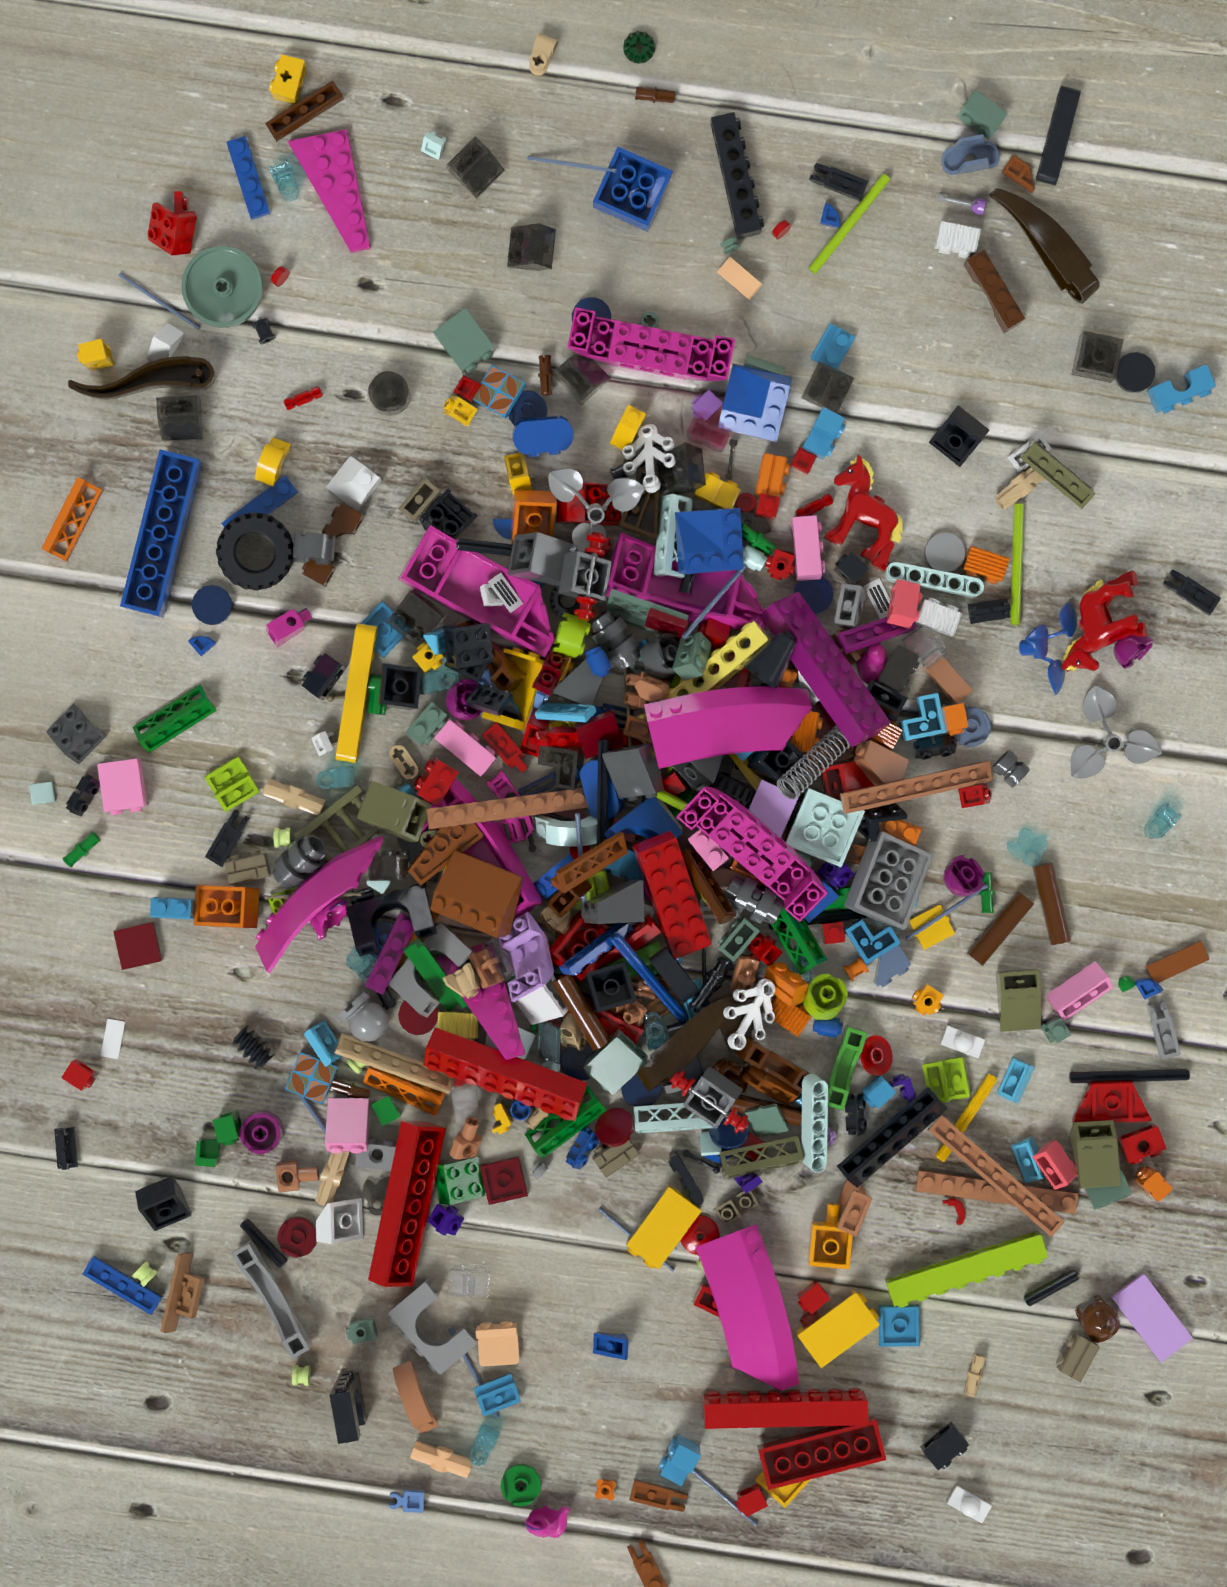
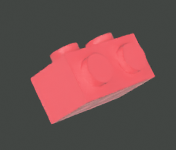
[887,579,922,629]

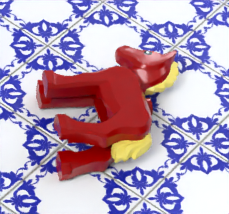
[824,454,903,572]
[1062,570,1148,672]

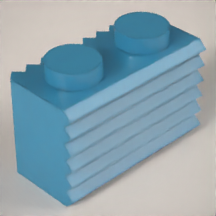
[150,897,195,919]
[862,1075,896,1108]

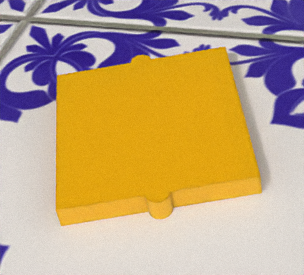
[909,904,955,950]

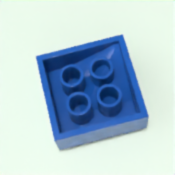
[593,147,673,232]
[718,364,792,442]
[675,508,744,574]

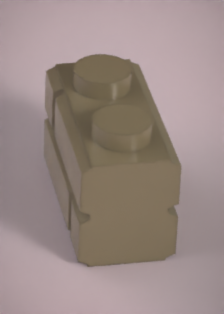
[398,478,441,524]
[224,850,271,885]
[592,1139,639,1178]
[1056,1332,1100,1382]

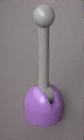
[937,194,987,215]

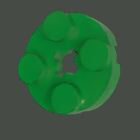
[501,1464,541,1506]

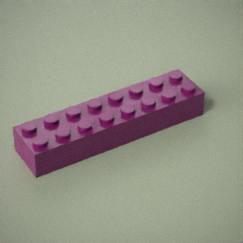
[760,591,891,747]

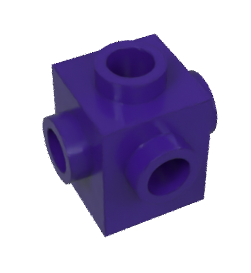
[818,862,854,891]
[427,1204,464,1236]

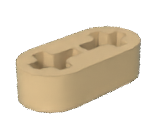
[389,745,419,780]

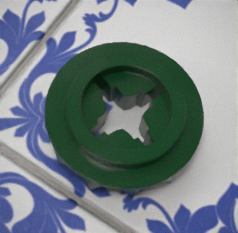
[623,30,655,64]

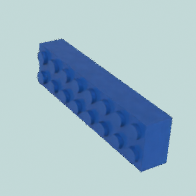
[120,449,203,618]

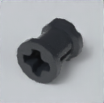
[252,318,276,344]

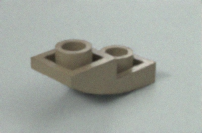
[714,1189,761,1226]

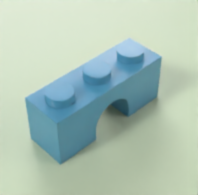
[1147,364,1216,414]

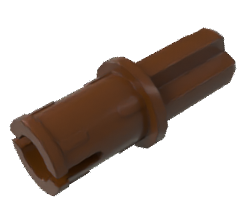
[635,86,676,103]
[538,355,554,396]
[330,1079,371,1098]

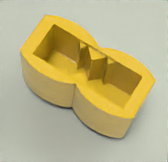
[694,471,741,509]

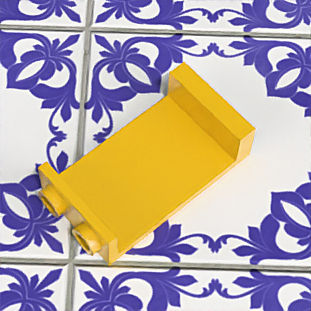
[482,647,544,731]
[626,1184,702,1270]
[796,1289,880,1368]

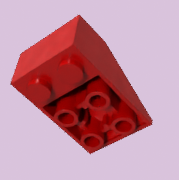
[556,482,621,526]
[820,761,874,801]

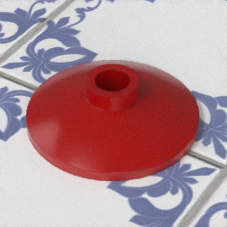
[860,1035,893,1076]
[680,1215,720,1255]

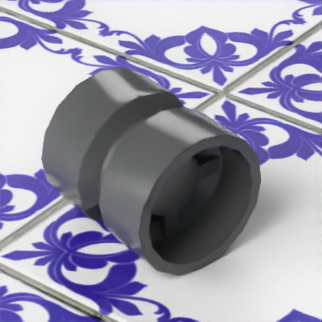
[991,750,1030,788]

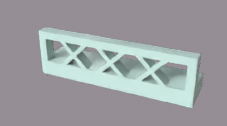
[653,494,692,578]
[634,1103,718,1134]

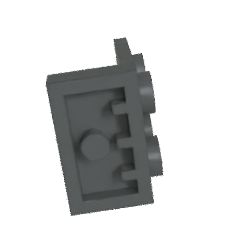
[46,704,107,764]

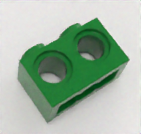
[212,1110,242,1146]

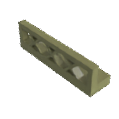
[1020,439,1095,509]
[719,1136,804,1180]

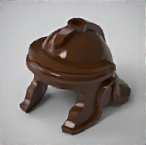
[712,1058,750,1093]
[1075,1295,1119,1343]

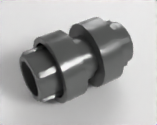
[590,610,641,670]
[273,835,327,888]
[724,876,784,924]

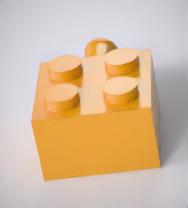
[807,1203,853,1269]

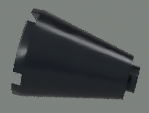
[743,630,796,689]

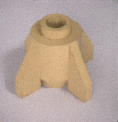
[536,907,573,939]
[443,963,480,999]

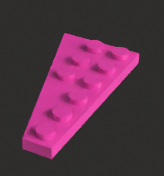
[288,129,371,253]
[435,941,525,1060]

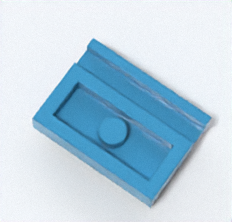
[810,323,856,373]
[473,1373,521,1417]

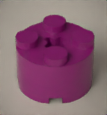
[240,1111,284,1154]

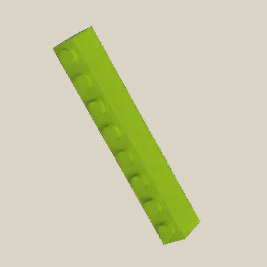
[885,1231,1049,1308]

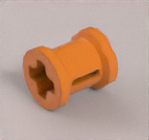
[843,956,869,981]

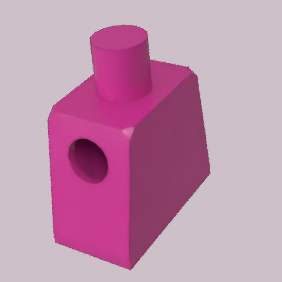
[266,608,312,648]

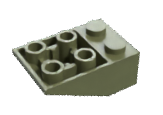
[356,781,432,842]
[996,968,1042,1032]
[1070,1120,1121,1189]

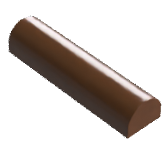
[265,80,344,142]
[681,849,736,925]
[1032,862,1071,945]
[967,892,1034,966]
[552,973,611,1050]
[730,1094,802,1126]

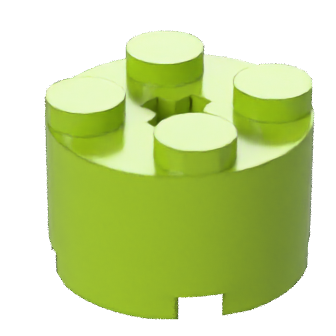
[553,612,591,658]
[803,974,848,1020]

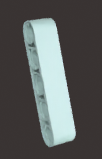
[885,562,984,598]
[801,1074,828,1173]

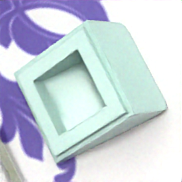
[29,782,56,805]
[366,880,393,894]
[700,1131,721,1156]

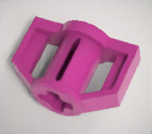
[495,816,535,844]

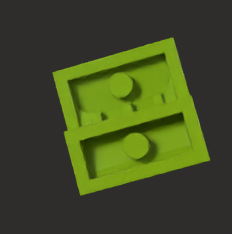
[204,755,260,813]
[922,1056,971,1102]

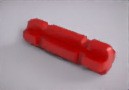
[283,386,323,410]
[795,494,833,517]

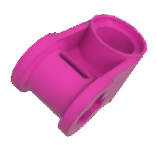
[486,770,520,799]

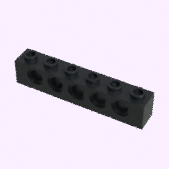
[710,112,764,239]
[837,1087,948,1188]

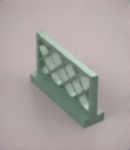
[605,589,689,641]

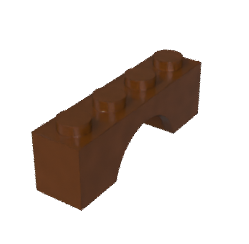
[964,250,1026,334]
[302,503,364,587]
[458,620,526,692]
[735,1036,811,1093]

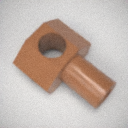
[635,676,669,702]
[450,1117,482,1160]
[276,1160,319,1192]

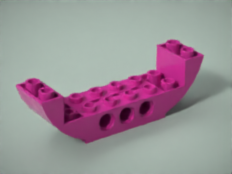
[567,307,735,381]
[676,786,828,922]

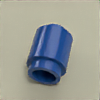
[585,646,612,678]
[812,1017,843,1038]

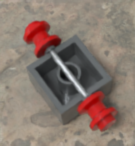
[558,532,612,621]
[670,1066,749,1133]

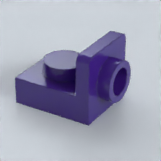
[889,1074,916,1103]
[734,1173,762,1194]

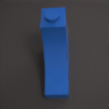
[604,797,683,842]

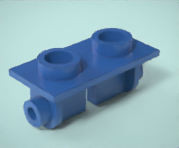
[565,1127,599,1169]

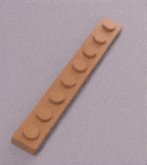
[840,761,993,814]
[426,788,588,829]
[927,1115,1064,1237]
[915,1170,1078,1214]

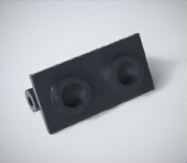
[967,598,1011,624]
[913,735,956,760]
[66,773,100,817]
[845,1093,867,1136]
[54,1127,78,1170]

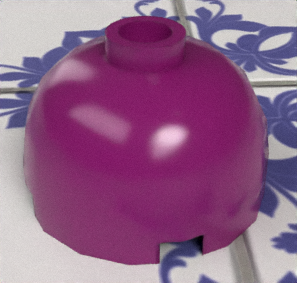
[1113,635,1154,669]
[445,679,484,720]
[943,855,984,897]

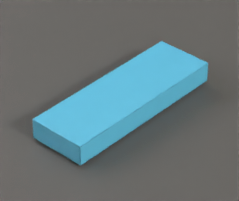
[535,702,597,722]

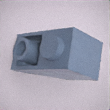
[874,945,911,987]

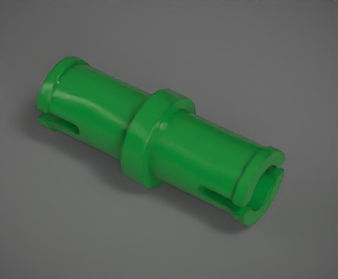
[741,523,776,555]
[63,831,101,867]
[978,872,995,913]

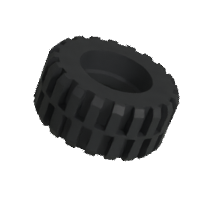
[216,513,294,591]

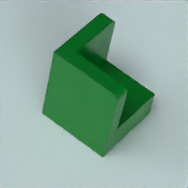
[371,1096,402,1126]
[195,1139,220,1167]

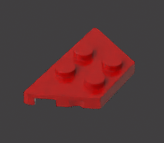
[1072,1081,1151,1123]

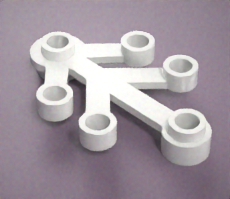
[622,424,676,493]
[723,979,775,1050]

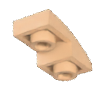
[717,257,762,300]

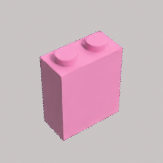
[97,758,148,815]
[688,829,729,871]
[325,1098,370,1154]

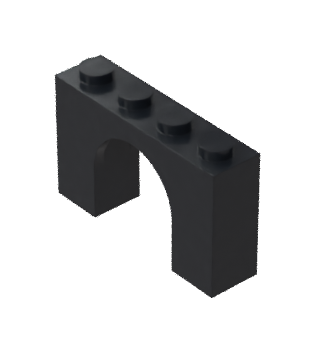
[346,884,438,957]
[329,1370,367,1444]

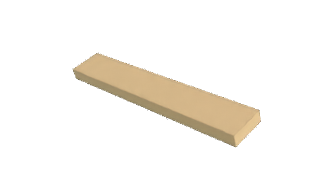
[335,1033,454,1094]

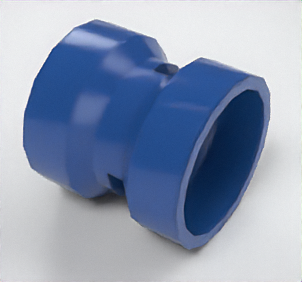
[510,1100,531,1120]

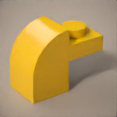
[255,437,291,486]

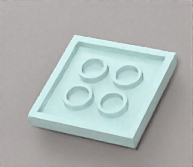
[785,788,865,867]

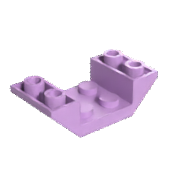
[498,912,554,1002]

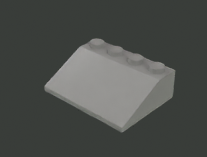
[844,832,933,930]

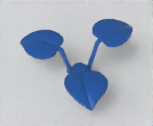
[1019,602,1077,695]

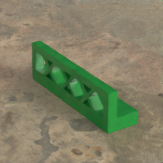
[133,684,217,753]
[771,895,828,975]
[402,937,468,1011]
[524,1085,607,1159]

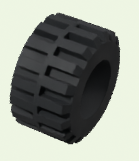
[708,771,756,810]

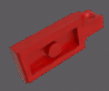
[481,722,528,773]
[534,727,581,747]

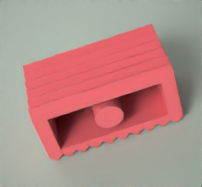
[1033,1140,1077,1190]

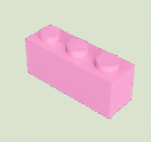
[791,515,825,581]
[434,719,497,777]
[1045,962,1113,1021]

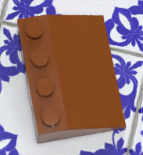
[430,850,524,938]

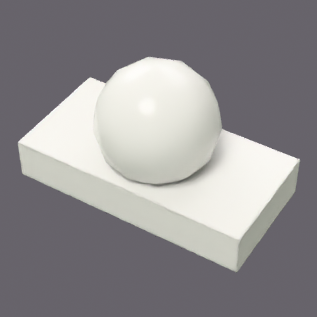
[940,1025,985,1058]
[946,1485,992,1523]

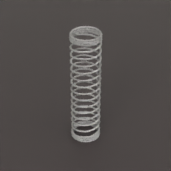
[777,725,850,800]

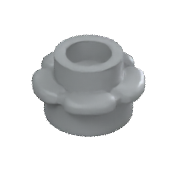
[530,1161,549,1179]

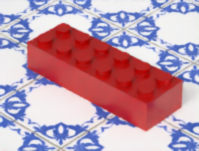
[632,831,712,959]
[757,1416,887,1490]

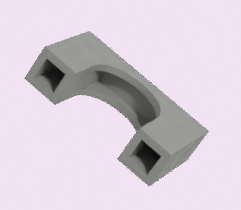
[388,922,476,1018]
[388,1278,478,1375]

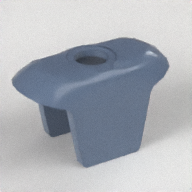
[942,134,999,175]

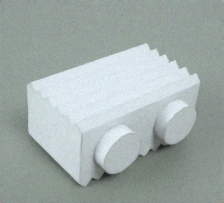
[934,221,981,259]
[915,597,962,637]

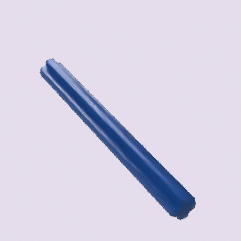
[610,933,688,1022]

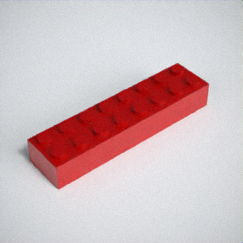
[424,1027,587,1121]
[368,1121,446,1287]
[703,1388,869,1429]

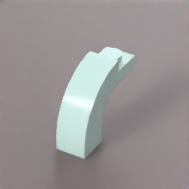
[535,815,597,847]

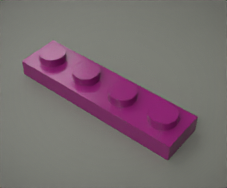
[837,617,917,654]
[364,913,414,995]

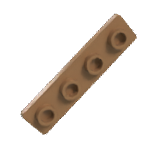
[160,1252,205,1333]

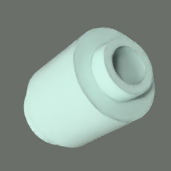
[742,544,768,571]

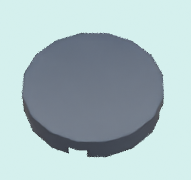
[953,707,991,747]

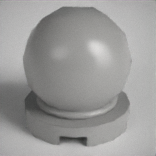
[337,990,388,1042]

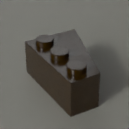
[619,468,659,541]
[708,984,760,1058]

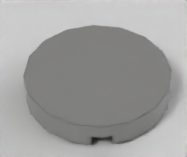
[924,532,965,572]

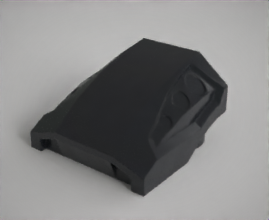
[419,488,478,539]

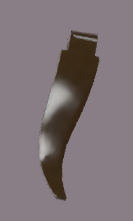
[989,188,1100,304]
[68,356,215,400]
[636,995,763,1092]

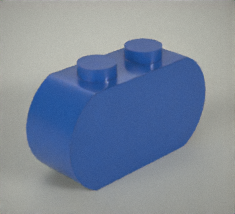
[512,415,573,457]
[580,758,626,819]
[533,853,574,899]

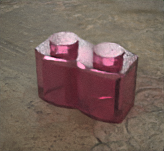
[687,418,730,452]

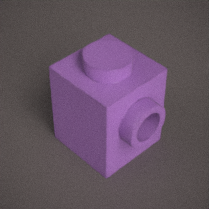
[691,390,723,424]

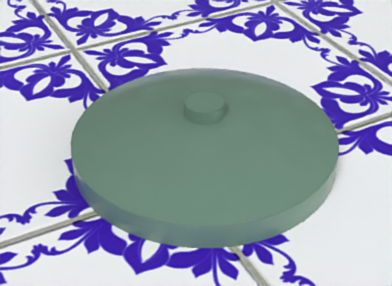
[181,246,263,328]

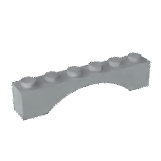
[231,1240,313,1359]

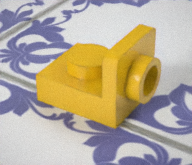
[442,396,478,426]
[492,1101,512,1134]

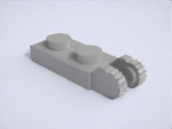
[1147,1000,1181,1060]

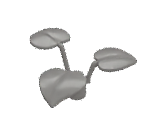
[548,468,645,553]
[1071,686,1162,778]

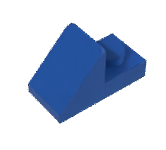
[593,1332,629,1360]

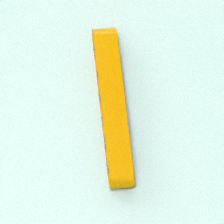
[336,623,378,764]

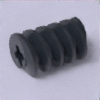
[232,1025,276,1070]

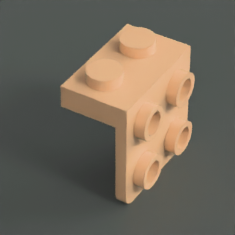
[476,1321,520,1366]

